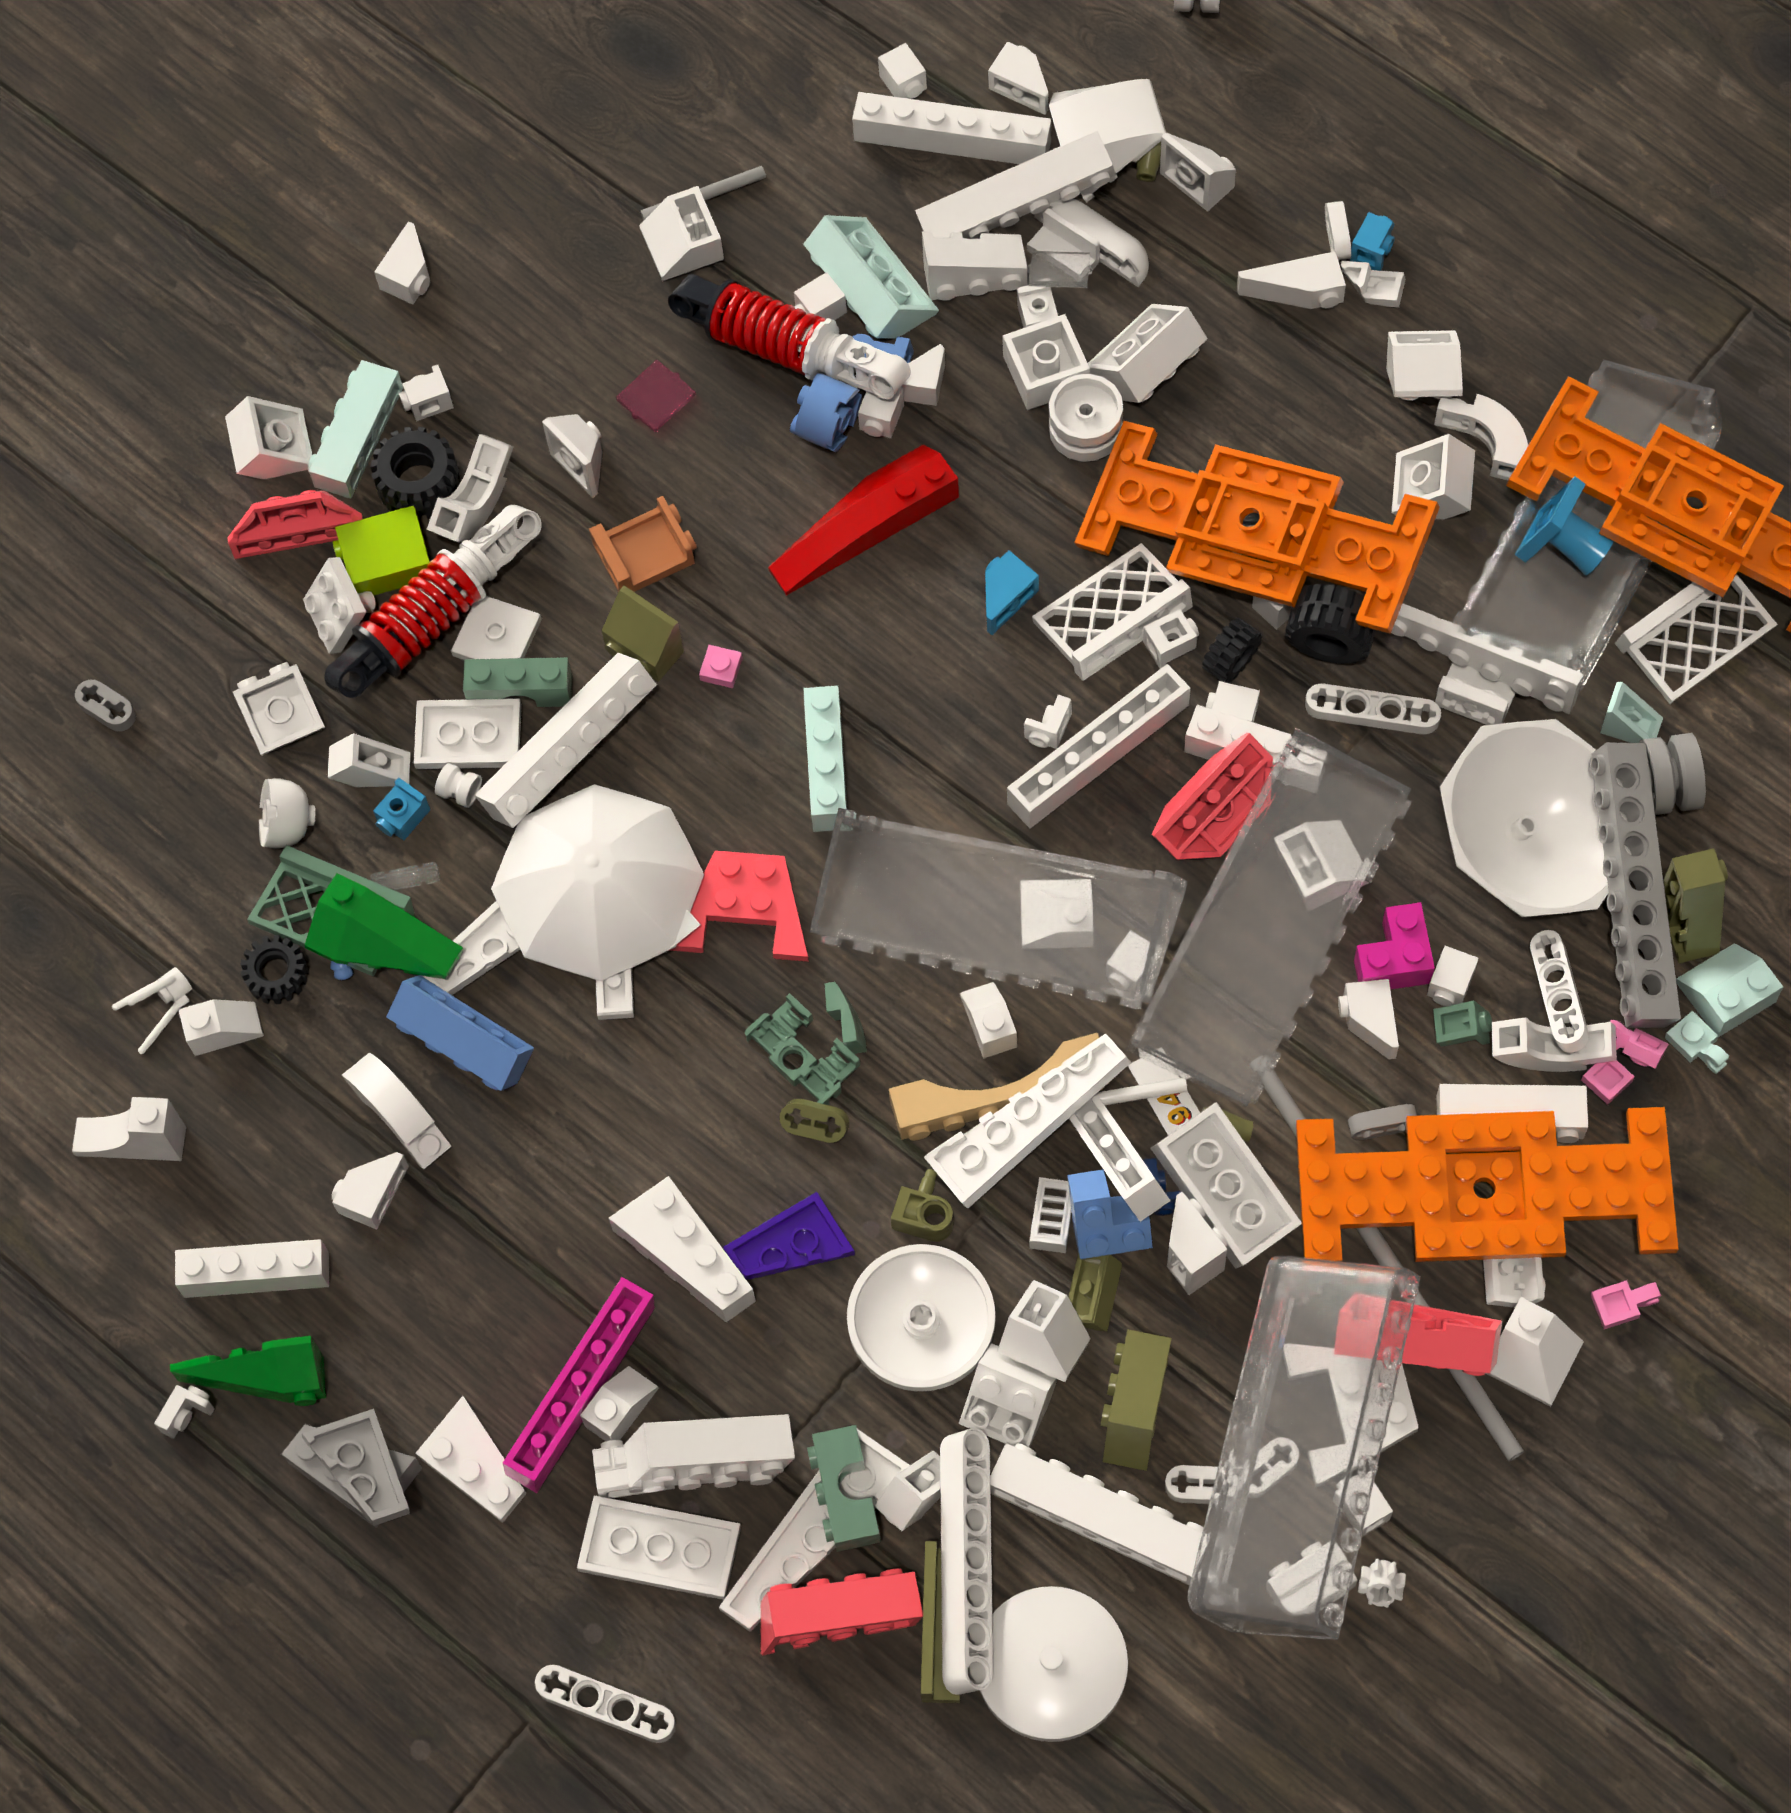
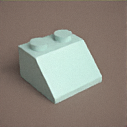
[1676,943,1783,1037]

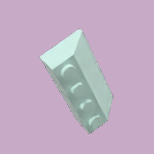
[803,215,939,338]

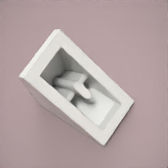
[901,344,945,406]

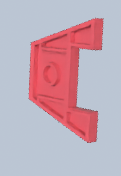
[669,851,809,962]

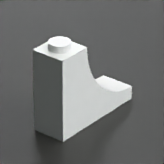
[72,1097,186,1161]

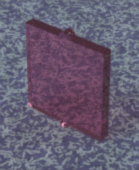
[616,359,696,433]

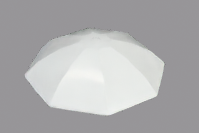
[1440,719,1632,917]
[491,784,704,981]

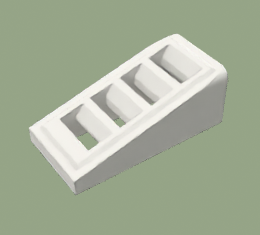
[1029,1177,1071,1253]

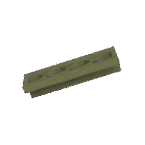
[921,1541,960,1703]

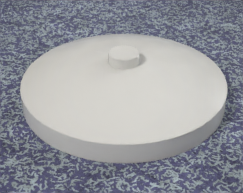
[847,1244,995,1391]
[980,1586,1128,1742]

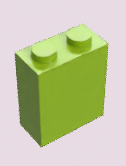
[332,505,430,595]

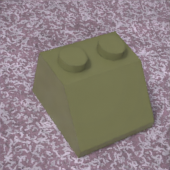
[602,585,684,682]

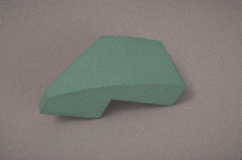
[825,982,867,1054]

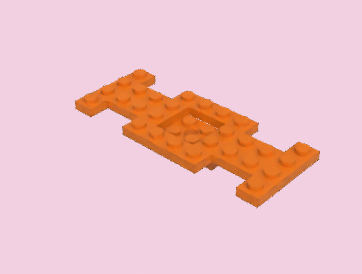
[1506,376,1791,632]
[1074,421,1440,634]
[1296,1107,1678,1266]

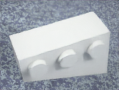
[922,231,1028,300]

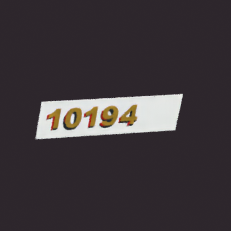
[1128,1048,1200,1135]

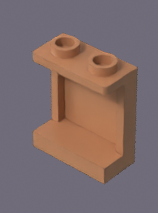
[589,496,697,592]

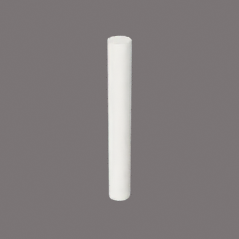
[1097,1077,1188,1106]

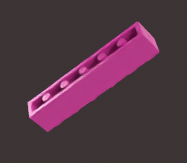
[502,1277,655,1493]

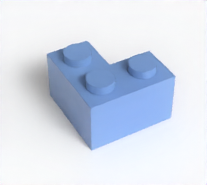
[1067,1169,1153,1259]

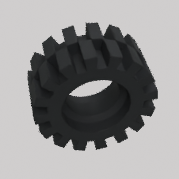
[1202,618,1263,683]
[240,935,309,1005]

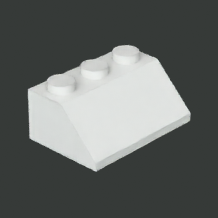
[1088,304,1208,403]

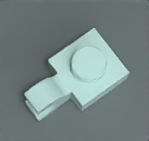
[1665,1011,1729,1074]

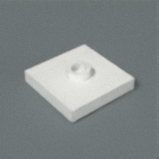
[451,596,542,660]

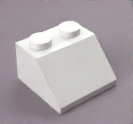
[225,396,312,480]
[1392,434,1475,519]

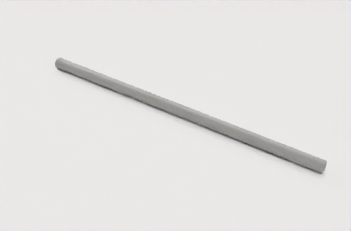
[1250,1056,1524,1462]

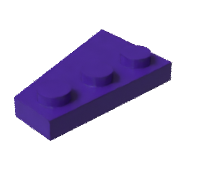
[723,1192,855,1280]

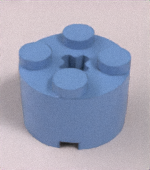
[790,373,862,452]

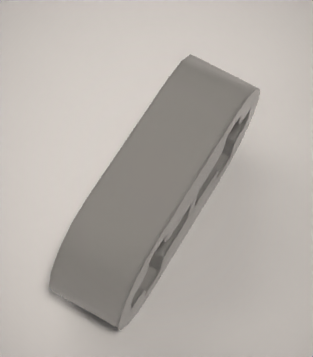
[75,680,136,731]
[1348,1104,1417,1140]

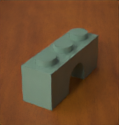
[463,657,572,707]
[807,1425,881,1552]

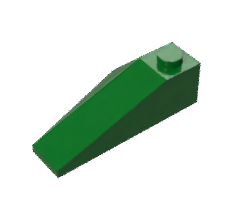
[305,873,464,979]
[170,1336,326,1406]

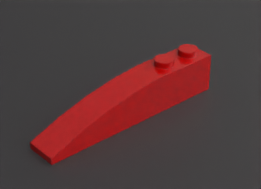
[768,444,959,596]

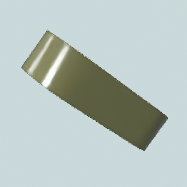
[780,1099,849,1143]

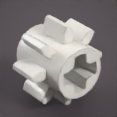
[1358,1559,1406,1608]

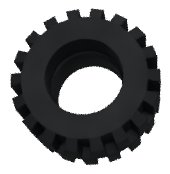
[371,427,460,520]
[1285,584,1376,664]

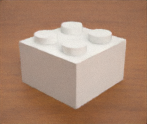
[1003,314,1090,410]

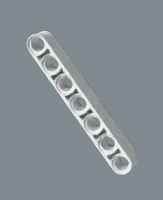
[940,1428,993,1695]

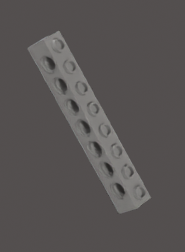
[1590,742,1681,1028]

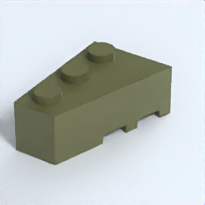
[1663,848,1728,964]
[1100,1330,1172,1471]

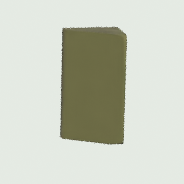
[1068,1253,1122,1331]

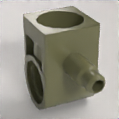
[891,1169,954,1242]

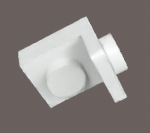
[1024,695,1072,749]
[154,1385,215,1439]

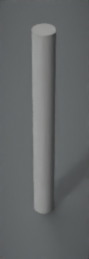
[640,165,766,221]

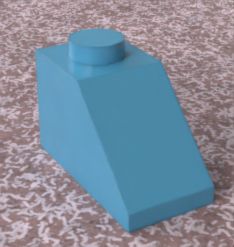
[985,551,1039,635]

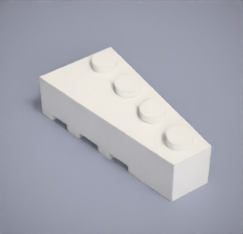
[609,1176,756,1322]

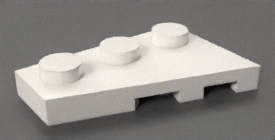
[415,1396,526,1523]

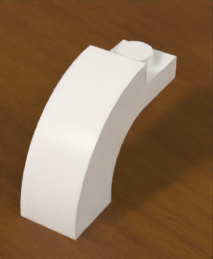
[1434,394,1528,480]
[1492,1017,1617,1072]

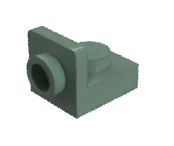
[1433,1000,1492,1047]

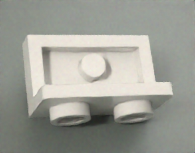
[1483,1257,1546,1308]

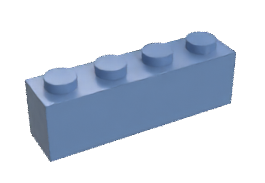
[386,975,534,1091]

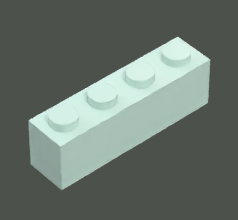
[308,360,403,499]
[803,686,848,832]

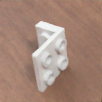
[1435,662,1516,725]

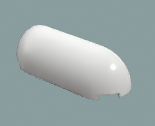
[1034,199,1149,287]

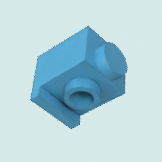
[1350,212,1395,271]
[373,777,430,841]

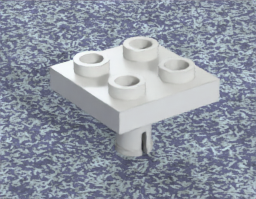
[303,557,375,654]

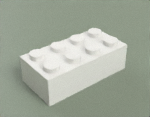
[1150,1102,1302,1269]
[624,1414,795,1493]

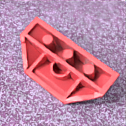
[228,490,363,559]
[1152,733,1273,860]

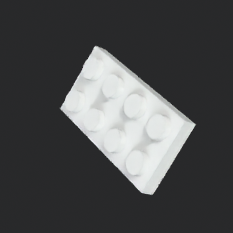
[577,1495,741,1600]

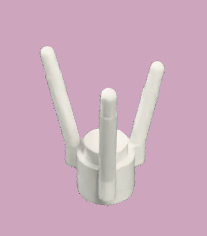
[112,967,192,1054]

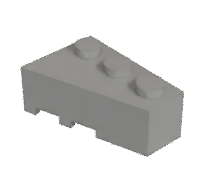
[282,1424,422,1528]

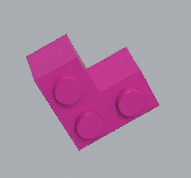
[1354,902,1435,990]

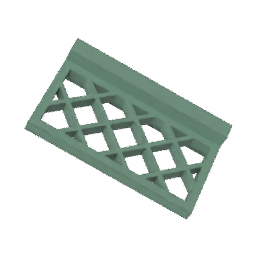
[247,845,414,976]

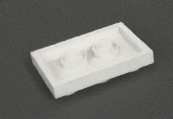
[414,699,522,769]

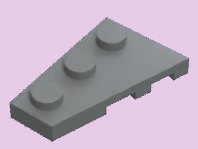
[302,1409,410,1526]

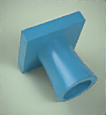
[1515,476,1614,576]

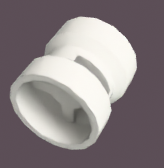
[435,763,482,808]

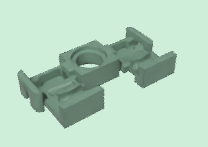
[745,993,860,1105]

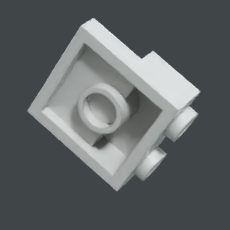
[233,662,325,756]

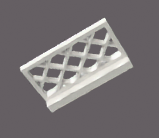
[1032,543,1193,681]
[1615,574,1778,704]

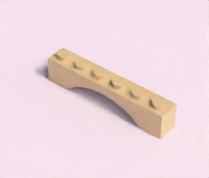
[889,1033,1109,1141]

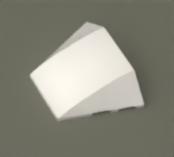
[1049,79,1166,203]

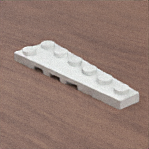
[1391,604,1583,714]
[422,901,520,995]
[924,1034,1131,1208]
[719,1429,910,1632]

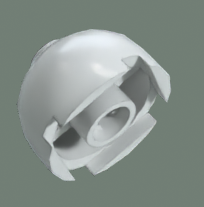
[259,778,315,848]

